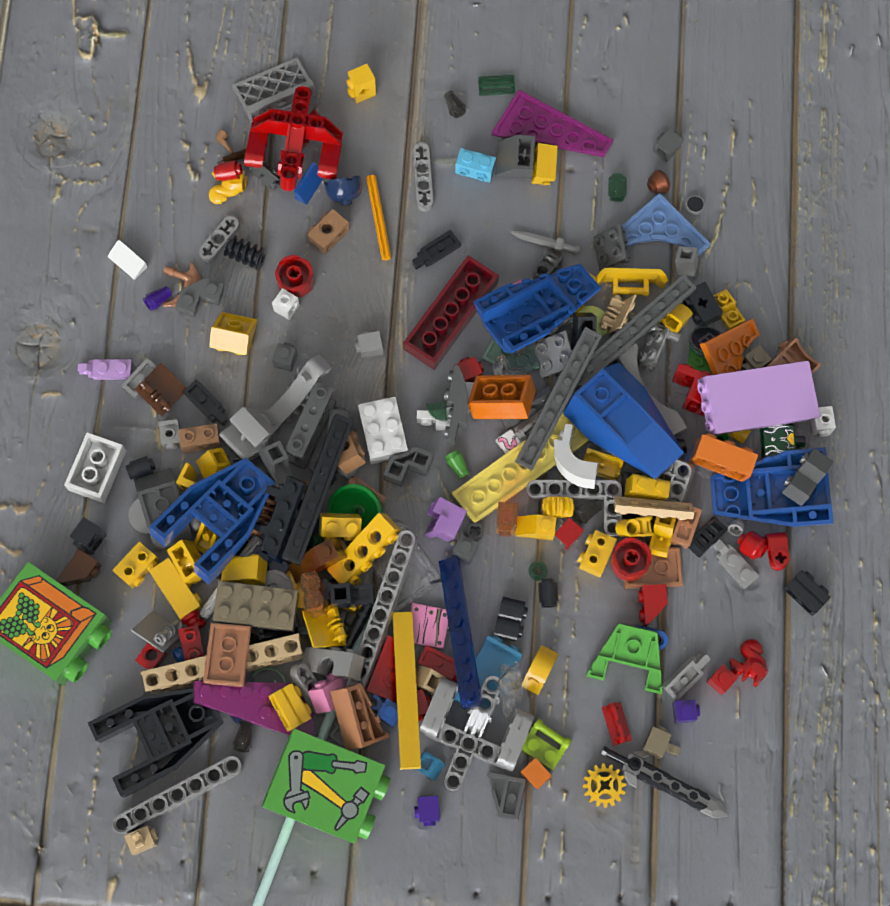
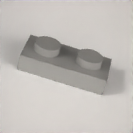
[121,358,157,399]

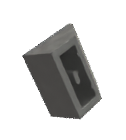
[495,135,535,179]

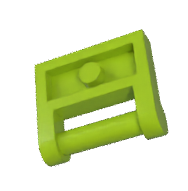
[521,718,572,771]

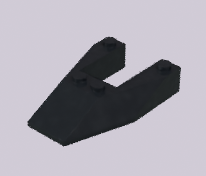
[87,688,224,798]

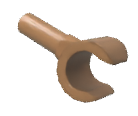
[216,129,234,154]

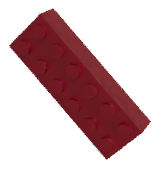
[403,255,499,370]

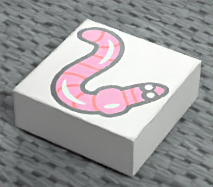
[495,429,521,454]

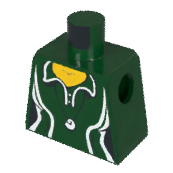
[760,424,806,460]

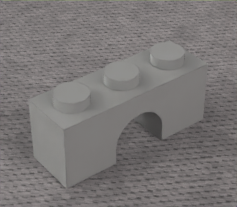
[302,647,365,681]

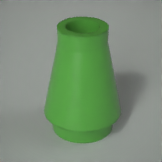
[445,449,470,479]

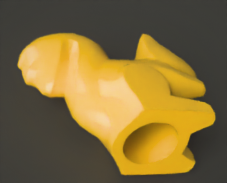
[208,171,248,204]

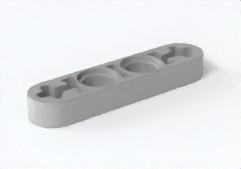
[413,142,433,212]

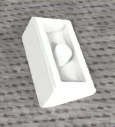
[108,240,147,280]

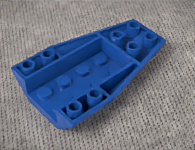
[563,363,684,480]

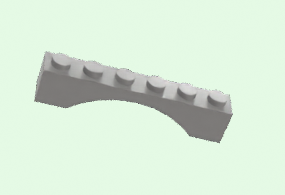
[615,343,687,437]

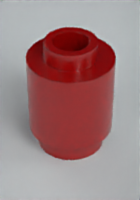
[214,160,243,182]

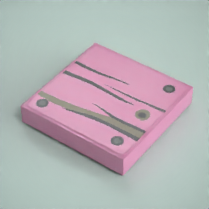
[410,603,451,650]

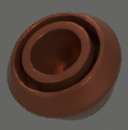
[647,170,670,194]

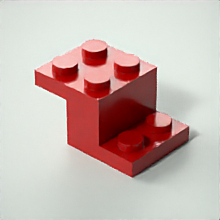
[671,363,712,417]

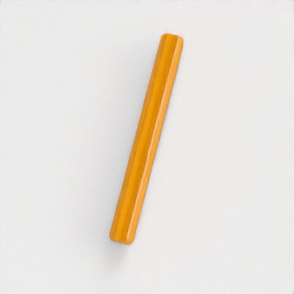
[366,175,391,261]

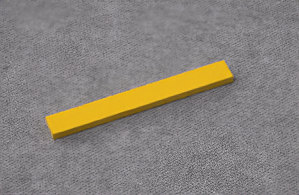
[393,612,421,770]

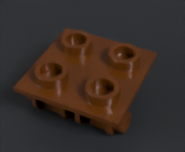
[134,363,186,417]

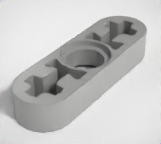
[199,216,240,263]
[290,663,327,715]

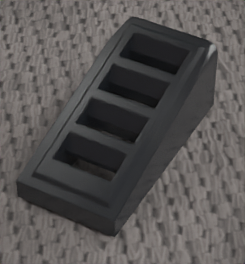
[688,516,728,558]

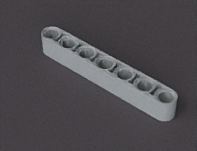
[112,756,243,834]

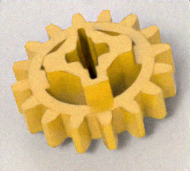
[582,763,627,808]

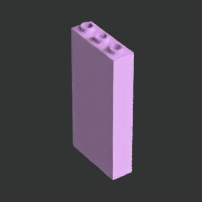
[697,361,821,436]

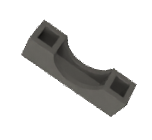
[258,440,305,522]

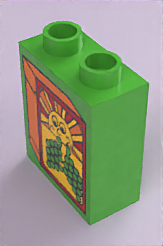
[0,562,113,686]

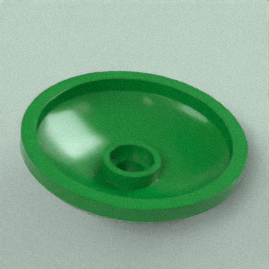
[327,484,383,542]

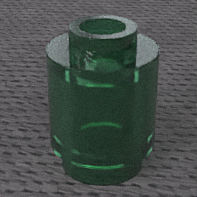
[608,173,627,202]

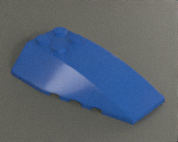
[474,264,601,353]
[710,447,834,527]

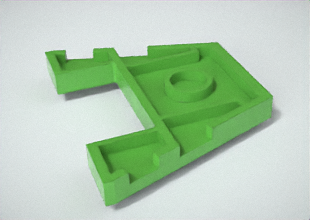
[586,622,663,694]

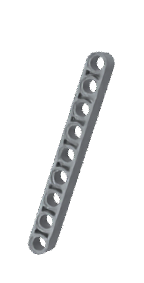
[346,530,418,692]

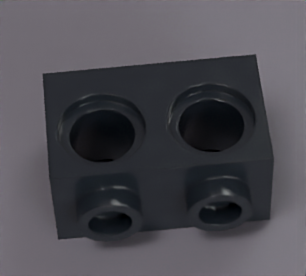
[70,517,107,554]

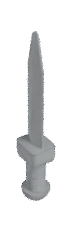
[511,231,581,255]

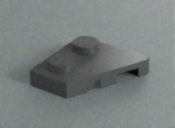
[487,772,527,820]

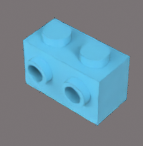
[455,148,496,183]

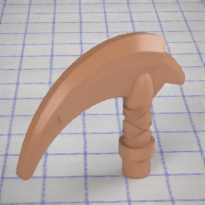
[162,263,201,307]

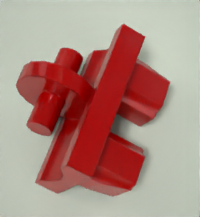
[178,624,205,661]

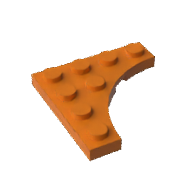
[700,318,760,375]

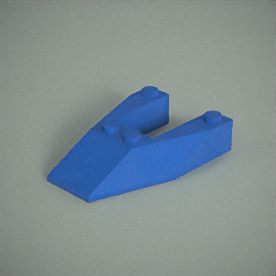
[150,458,275,585]

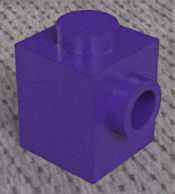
[672,699,700,724]
[414,796,440,826]

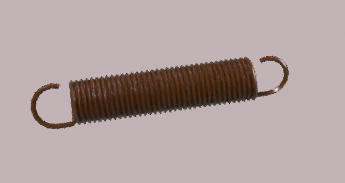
[217,149,246,163]

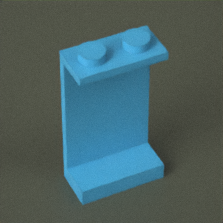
[454,635,523,710]

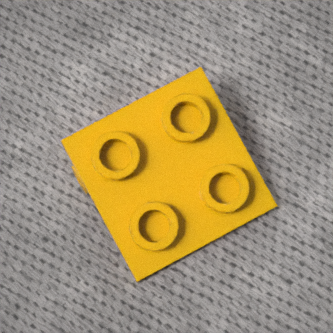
[302,605,347,648]

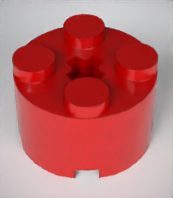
[275,255,314,298]
[610,538,652,581]

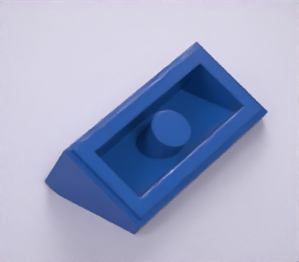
[294,162,324,204]

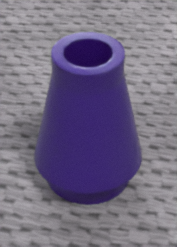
[143,286,172,311]

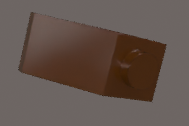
[56,549,102,586]

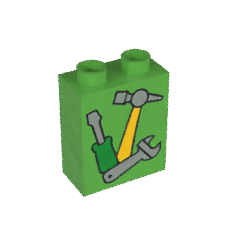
[261,729,391,844]

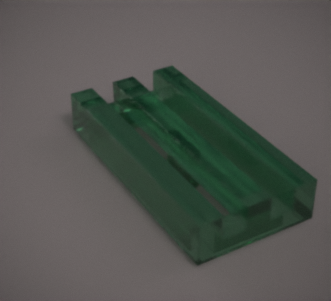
[478,75,515,96]

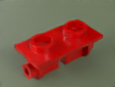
[601,702,632,746]

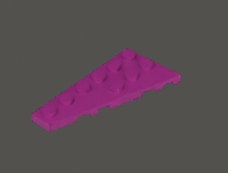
[492,90,614,157]
[194,681,314,736]

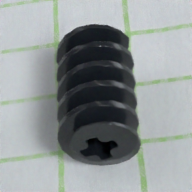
[224,235,265,271]

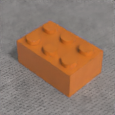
[468,375,536,419]
[689,433,758,482]

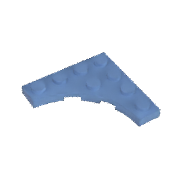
[622,193,711,257]

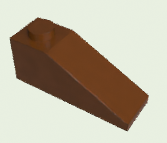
[288,538,347,584]

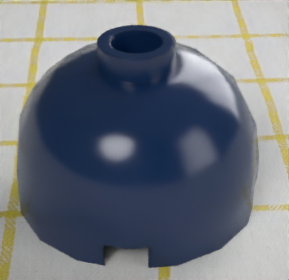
[324,176,362,206]

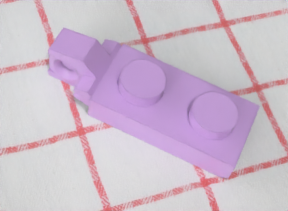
[78,359,132,380]

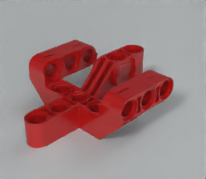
[244,86,343,191]

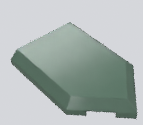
[481,338,540,375]

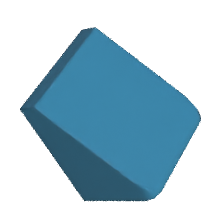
[417,751,445,781]

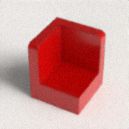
[555,518,584,551]

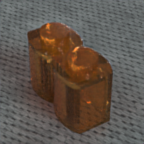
[300,571,328,618]

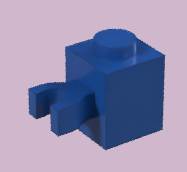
[370,694,398,729]

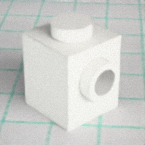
[810,406,836,437]

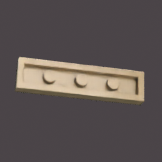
[614,496,694,520]

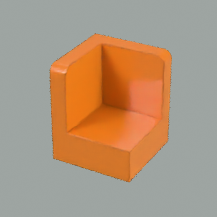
[520,758,552,789]

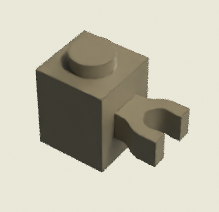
[741,345,772,370]
[642,725,681,758]

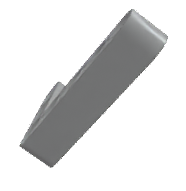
[602,448,695,503]
[526,480,622,538]

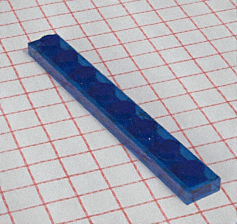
[439,556,483,710]

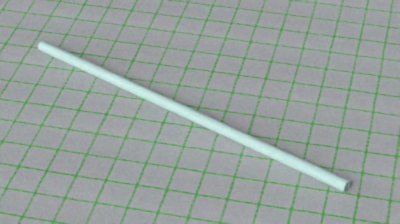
[252,620,369,906]

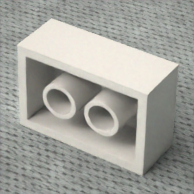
[358,397,408,465]
[64,432,126,504]

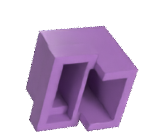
[424,497,467,542]

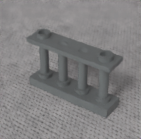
[285,382,336,469]

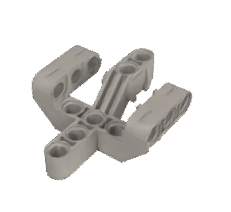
[419,676,535,791]

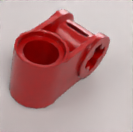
[765,532,790,571]

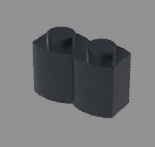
[494,597,528,642]

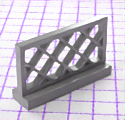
[232,57,316,124]

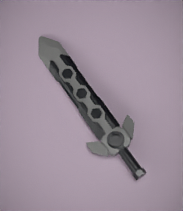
[600,746,729,818]

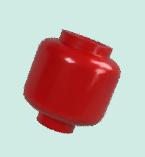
[737,531,768,560]

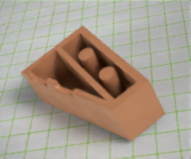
[330,683,390,750]

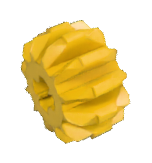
[542,496,574,518]

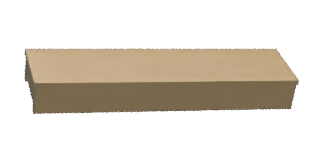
[141,633,304,694]

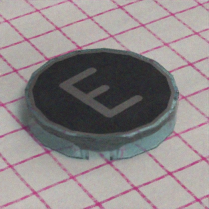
[688,326,721,358]

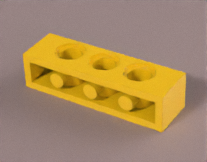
[327,513,402,585]

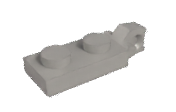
[712,539,759,589]
[662,652,711,701]

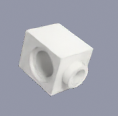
[272,288,300,320]

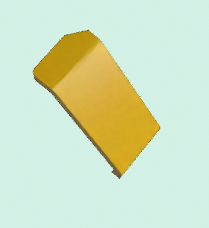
[596,268,668,296]

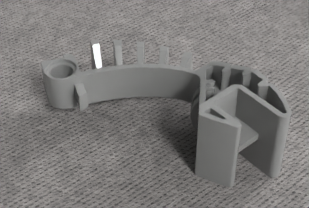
[219,355,332,461]

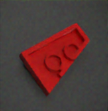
[366,635,397,704]

